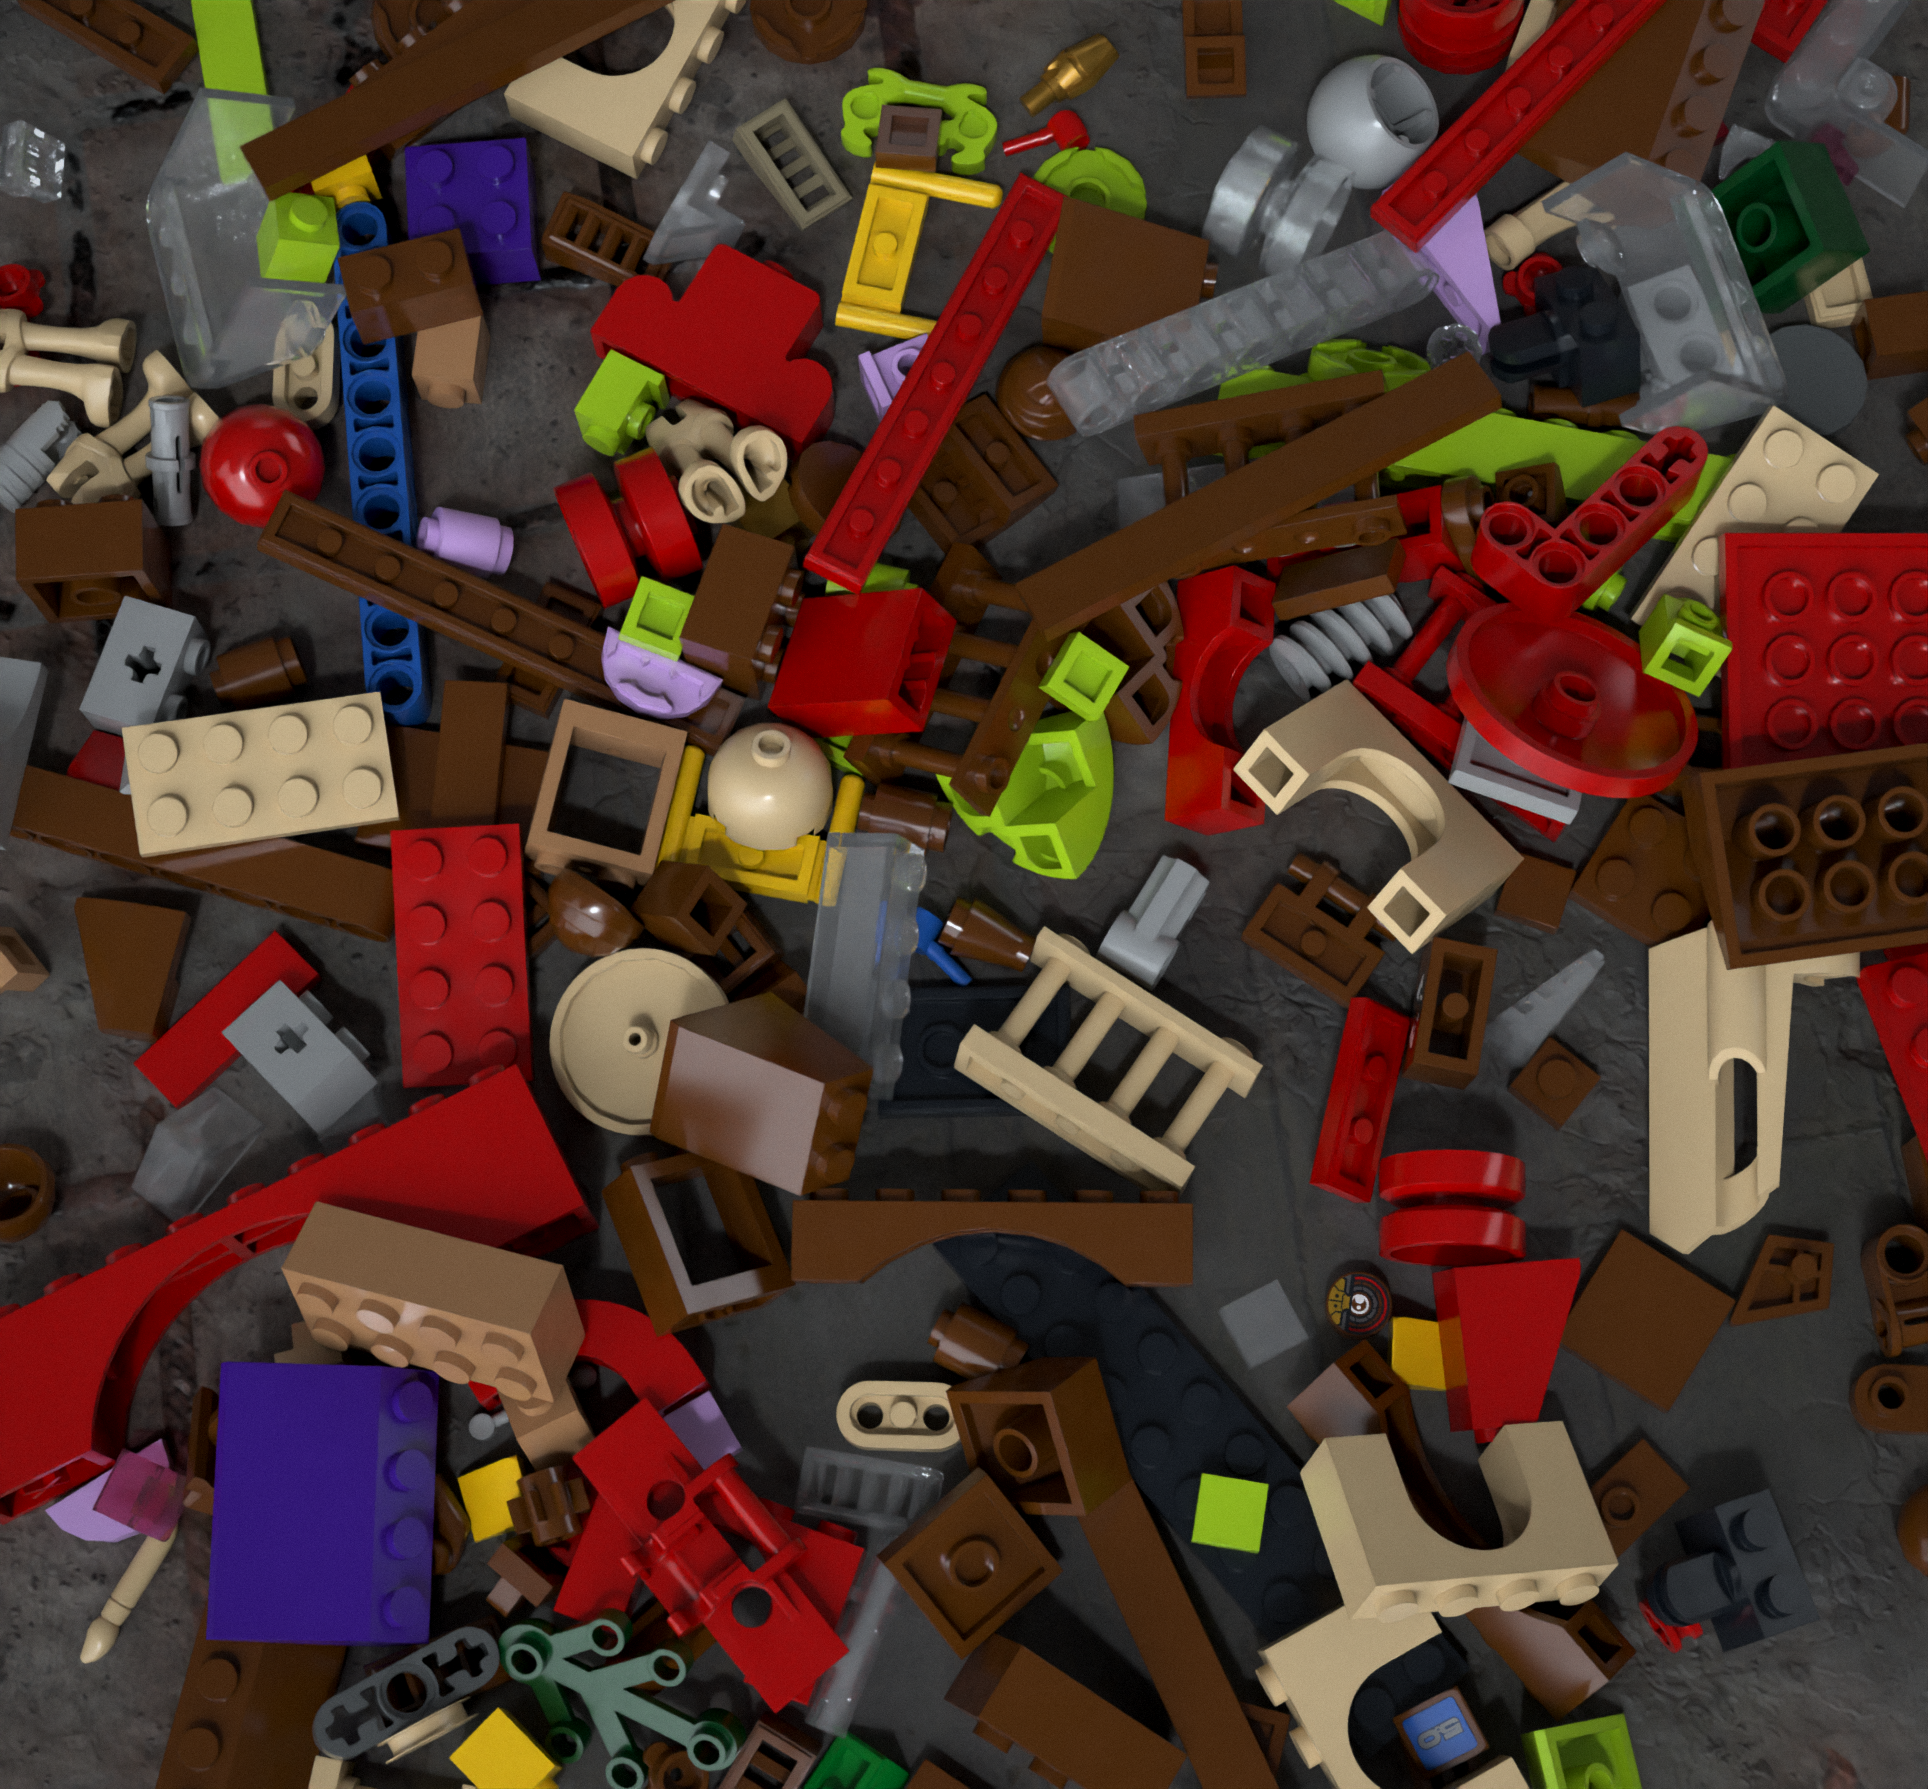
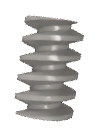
[1269,594,1413,702]

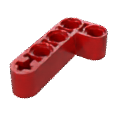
[1470,426,1708,623]

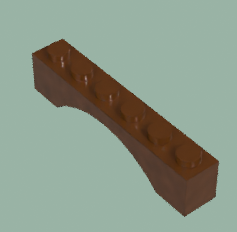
[791,1188,1193,1287]
[1286,1339,1637,1722]

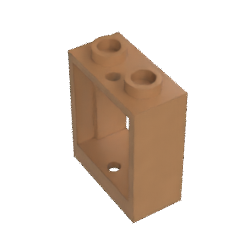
[523,699,688,893]

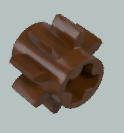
[506,1466,593,1547]

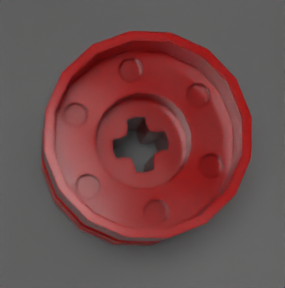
[1397,0,1525,75]

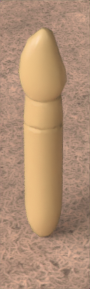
[80,1516,179,1664]

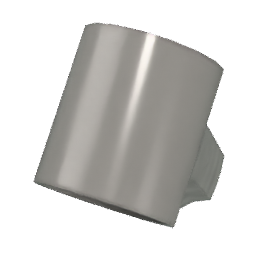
[1095,855,1210,991]

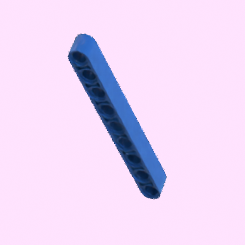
[334,202,432,729]

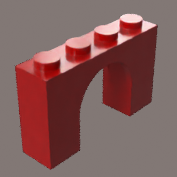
[553,1482,867,1708]

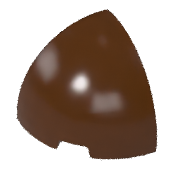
[1048,581,1184,745]

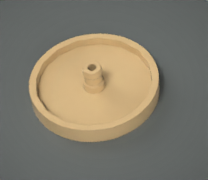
[549,948,729,1137]

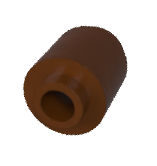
[209,635,309,711]
[857,782,953,856]
[927,1302,1030,1380]

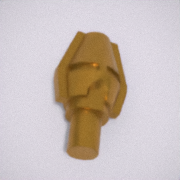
[1019,33,1120,118]

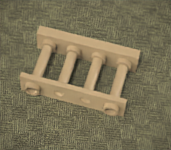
[954,926,1263,1196]

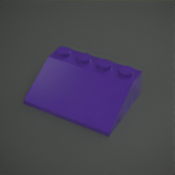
[206,1361,439,1647]

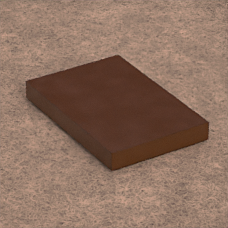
[355,723,570,880]

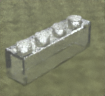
[803,832,927,1100]

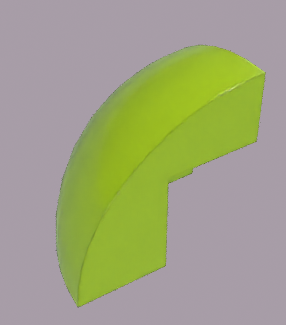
[936,711,1114,879]

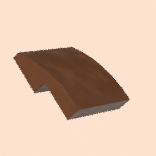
[908,394,1059,556]

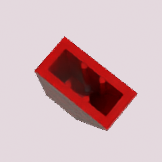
[1432,1257,1581,1444]

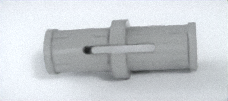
[145,395,196,526]

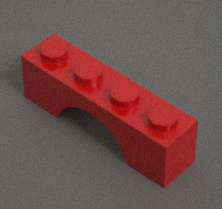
[1164,565,1276,836]

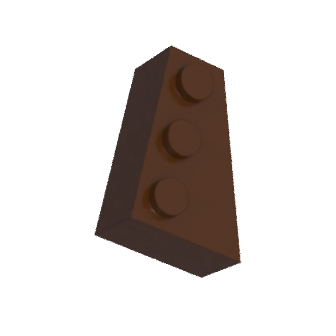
[943,1633,1188,1789]

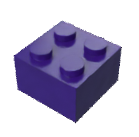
[405,138,541,285]

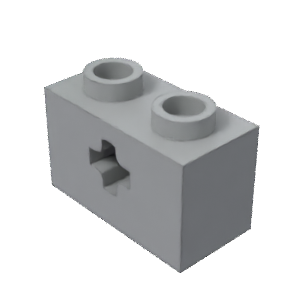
[79,596,210,737]
[221,980,378,1136]

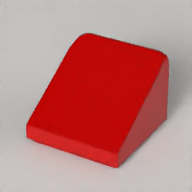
[65,730,125,791]

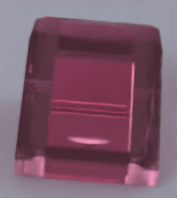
[92,1448,186,1542]

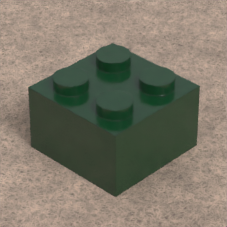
[1691,141,1871,314]

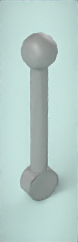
[469,1364,597,1441]

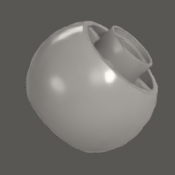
[1306,54,1439,190]

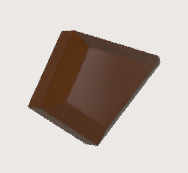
[1728,1234,1834,1327]

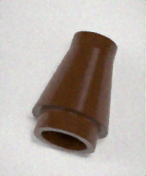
[937,896,1037,972]

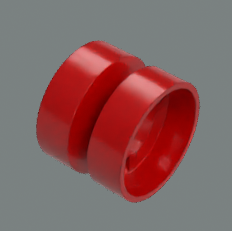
[553,446,703,609]

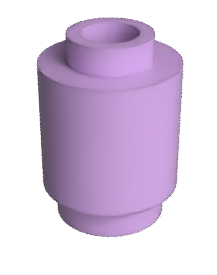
[416,507,514,579]

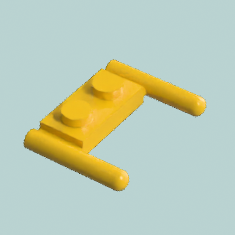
[835,161,1003,340]
[653,745,865,908]

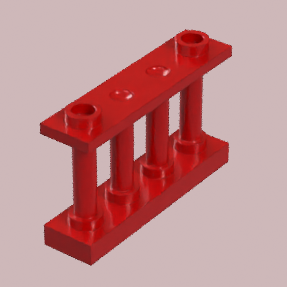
[1352,565,1568,843]

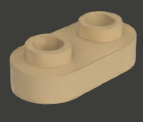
[272,309,341,431]
[836,1381,961,1452]

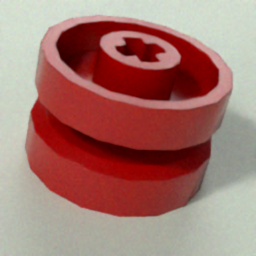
[1379,1149,1526,1267]

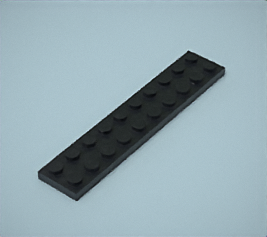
[932,1160,1471,1759]

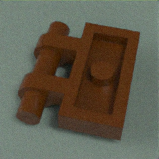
[1241,852,1397,1010]

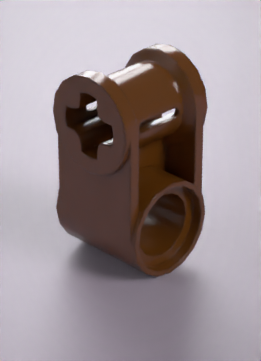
[1860,1224,1928,1358]

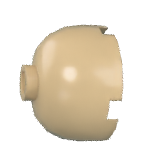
[708,722,833,850]

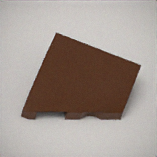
[74,897,191,1044]

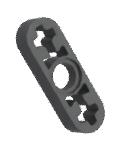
[312,1627,500,1760]

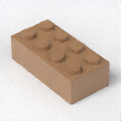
[281,1201,586,1403]

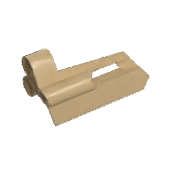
[1649,920,1860,1254]

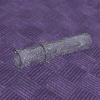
[804,1532,904,1739]

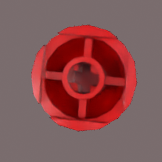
[199,404,326,529]

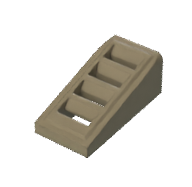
[732,98,852,232]

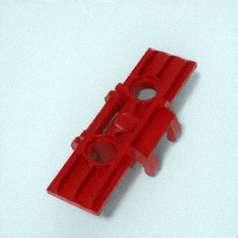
[572,1397,850,1714]

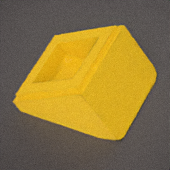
[1387,1316,1446,1392]
[457,1454,527,1543]

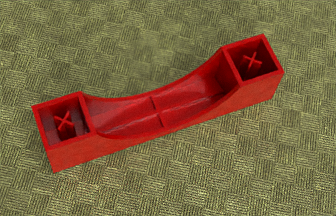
[0,1064,600,1525]

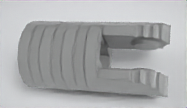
[0,400,82,513]

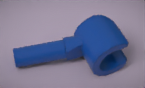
[901,907,973,987]

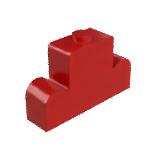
[590,244,835,461]

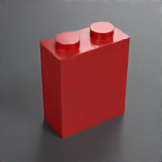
[768,588,957,738]

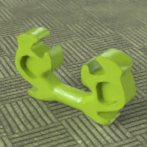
[841,68,997,175]

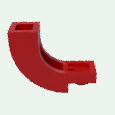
[467,1299,712,1418]

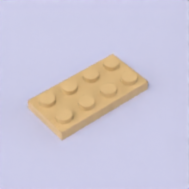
[1628,405,1879,679]
[122,692,400,857]

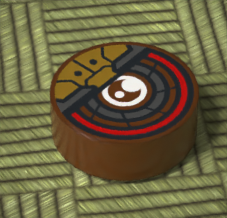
[1324,1272,1392,1340]

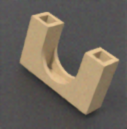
[504,0,747,179]
[1233,679,1524,954]
[1300,1421,1619,1623]
[1255,1602,1530,1789]

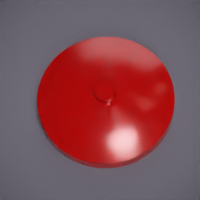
[1446,602,1698,798]

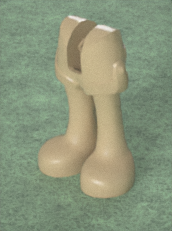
[0,308,137,428]
[46,350,220,504]
[645,398,787,523]

